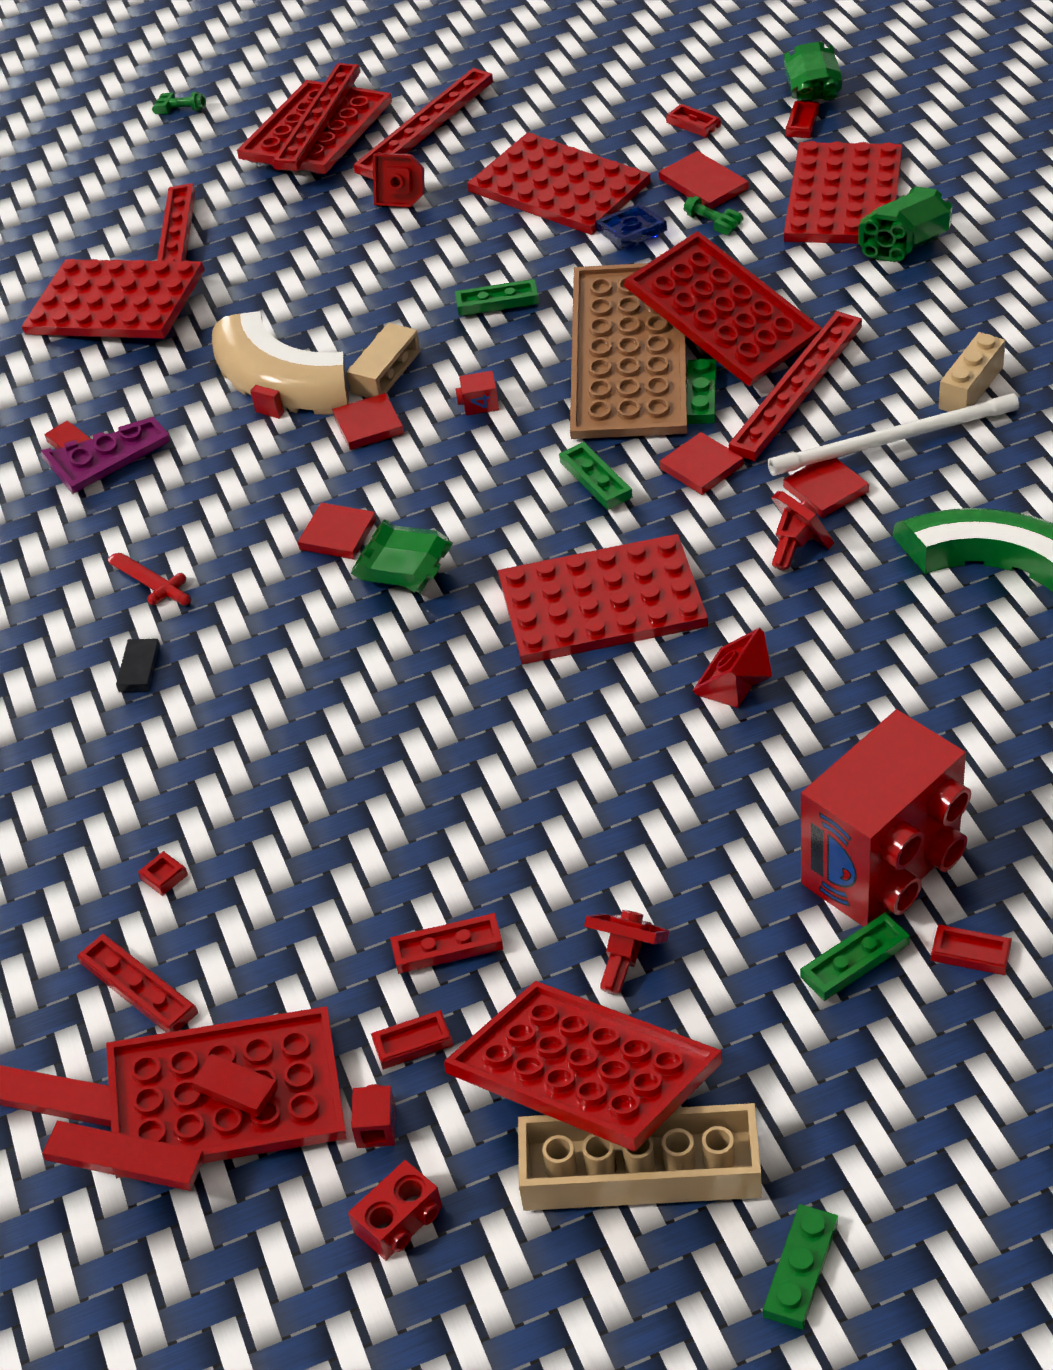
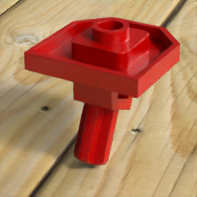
[373,153,425,207]
[771,491,835,571]
[584,910,669,995]

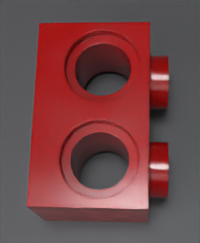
[348,1160,442,1261]

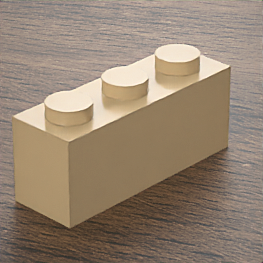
[347,323,421,398]
[939,332,1005,412]

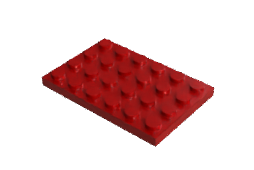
[237,80,392,174]
[467,132,651,235]
[784,141,902,244]
[624,231,822,387]
[22,259,205,339]
[498,534,708,665]
[444,981,722,1152]
[106,1006,347,1179]

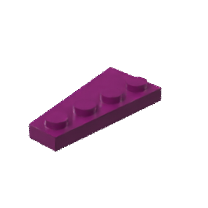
[41,417,170,494]

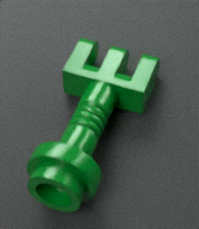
[152,92,206,114]
[683,196,743,235]

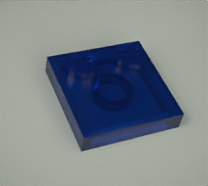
[595,203,667,249]

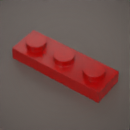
[390,913,504,974]

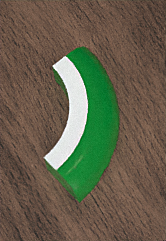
[893,508,1053,592]

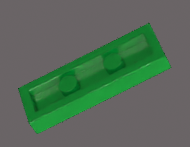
[455,279,539,316]
[686,359,716,424]
[559,442,633,510]
[800,913,910,1001]
[763,1204,838,1330]

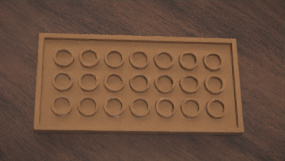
[570,263,687,439]

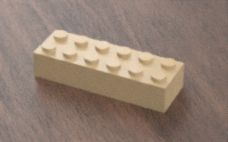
[518,1103,762,1211]

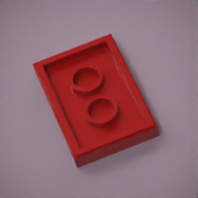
[659,151,749,209]

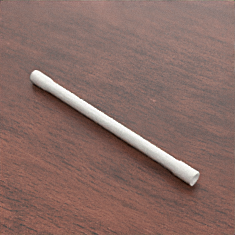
[768,393,1019,476]

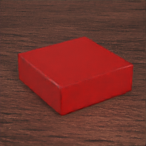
[250,385,284,419]
[138,851,188,896]

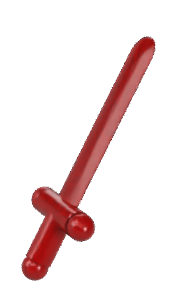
[108,553,191,606]

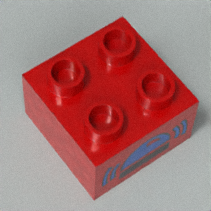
[801,709,971,927]

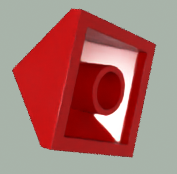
[692,627,772,708]

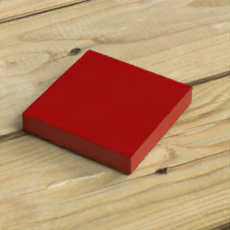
[332,393,404,450]
[659,432,744,495]
[783,458,869,518]
[298,503,377,559]

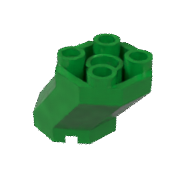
[784,42,842,102]
[858,186,952,262]
[351,519,453,594]

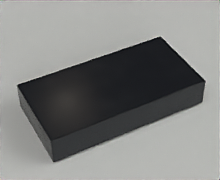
[116,639,160,692]

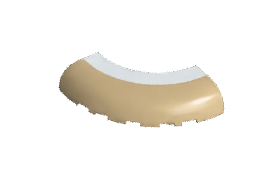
[212,311,349,415]

